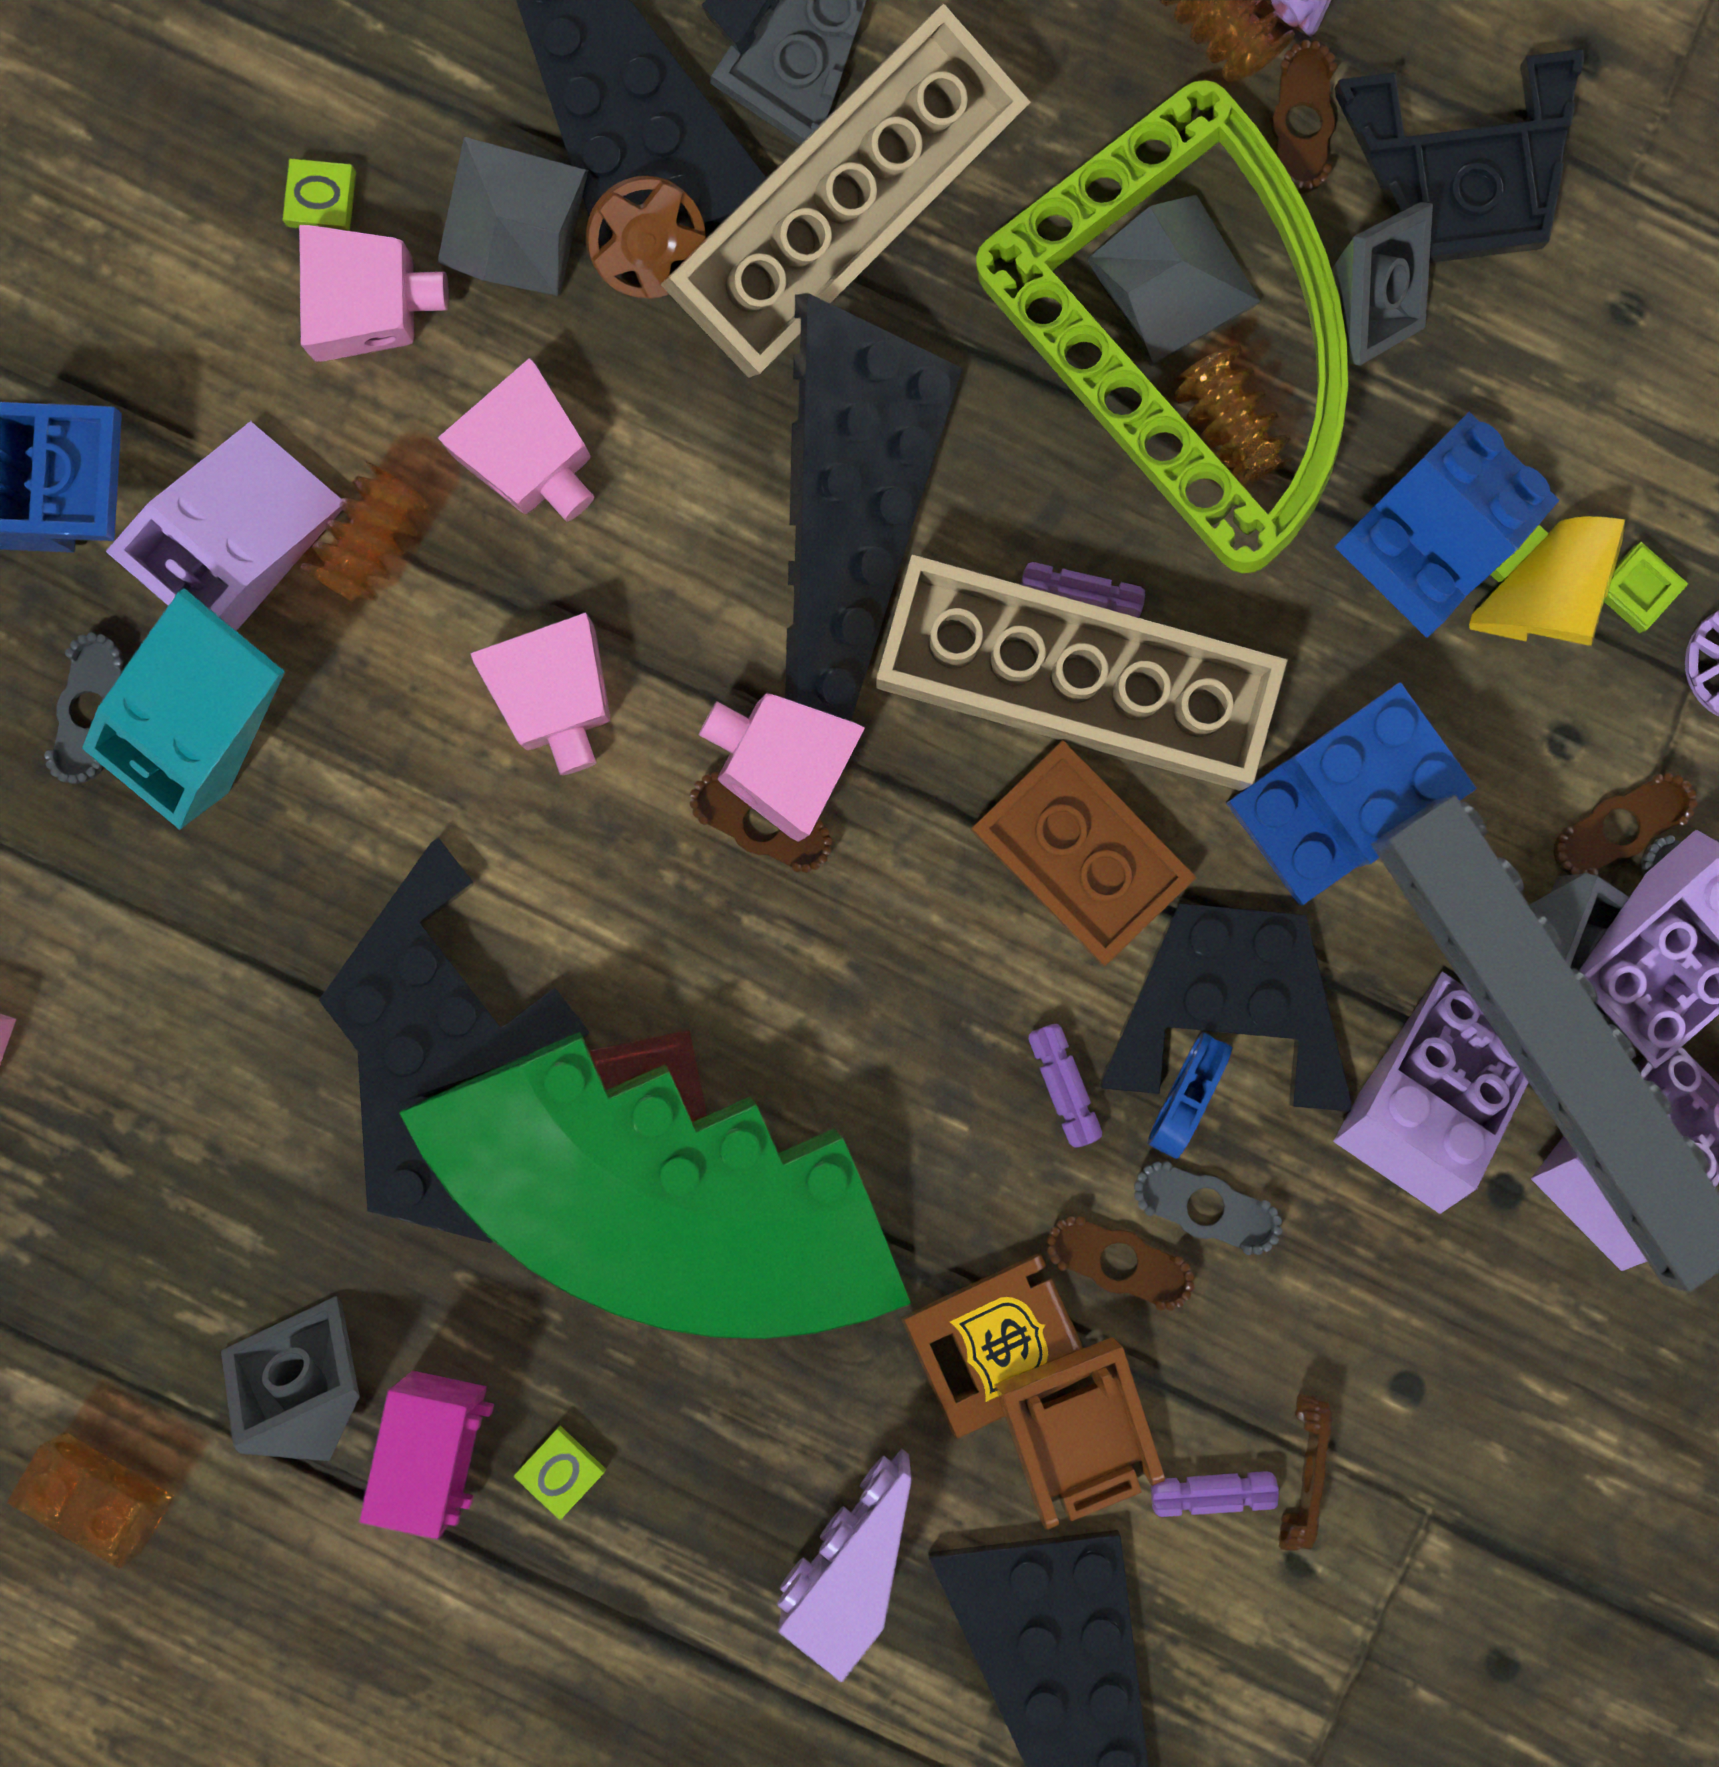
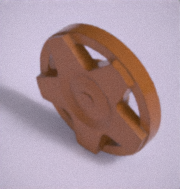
[586,176,706,299]

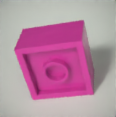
[359,1370,494,1539]

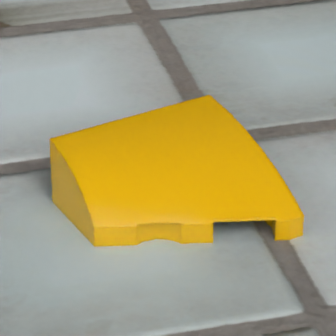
[1469,516,1625,646]

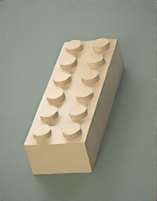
[660,3,1031,378]
[876,555,1287,791]

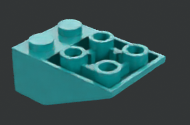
[82,588,285,830]

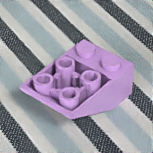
[106,421,347,631]
[1579,830,1719,1069]
[1333,972,1529,1214]
[1531,1047,1719,1271]
[777,1448,911,1682]

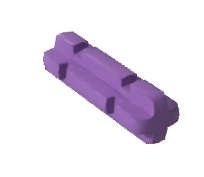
[1021,562,1145,618]
[1028,1024,1102,1148]
[1151,1471,1279,1517]

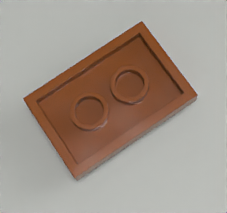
[971,740,1197,967]

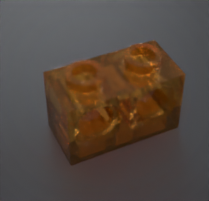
[7,1432,174,1569]

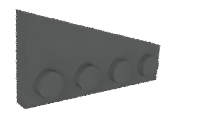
[710,0,866,145]

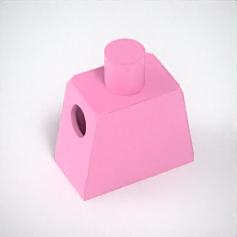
[299,225,449,361]
[438,358,594,522]
[470,613,610,775]
[698,694,865,842]

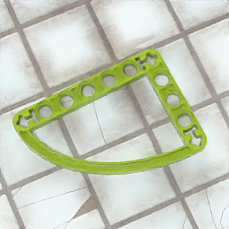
[976,80,1348,573]

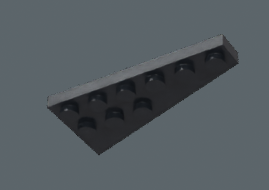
[516,0,767,248]
[785,293,962,721]
[928,1530,1149,1767]

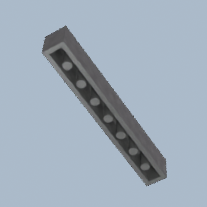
[1371,795,1719,1292]

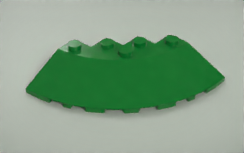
[399,1032,911,1339]

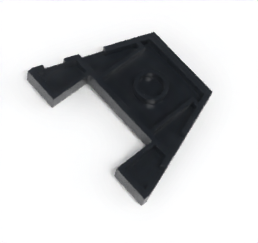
[1334,49,1584,263]
[319,837,590,1104]
[1100,904,1351,1112]
[358,1053,601,1243]

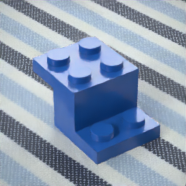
[0,402,122,553]
[1334,412,1559,638]
[1226,682,1477,906]

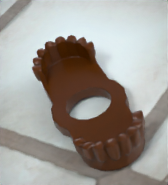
[1271,40,1337,194]
[690,772,832,873]
[1553,773,1697,876]
[1047,1216,1195,1311]
[1278,1394,1332,1551]

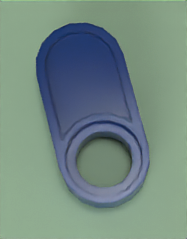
[1147,1032,1233,1159]

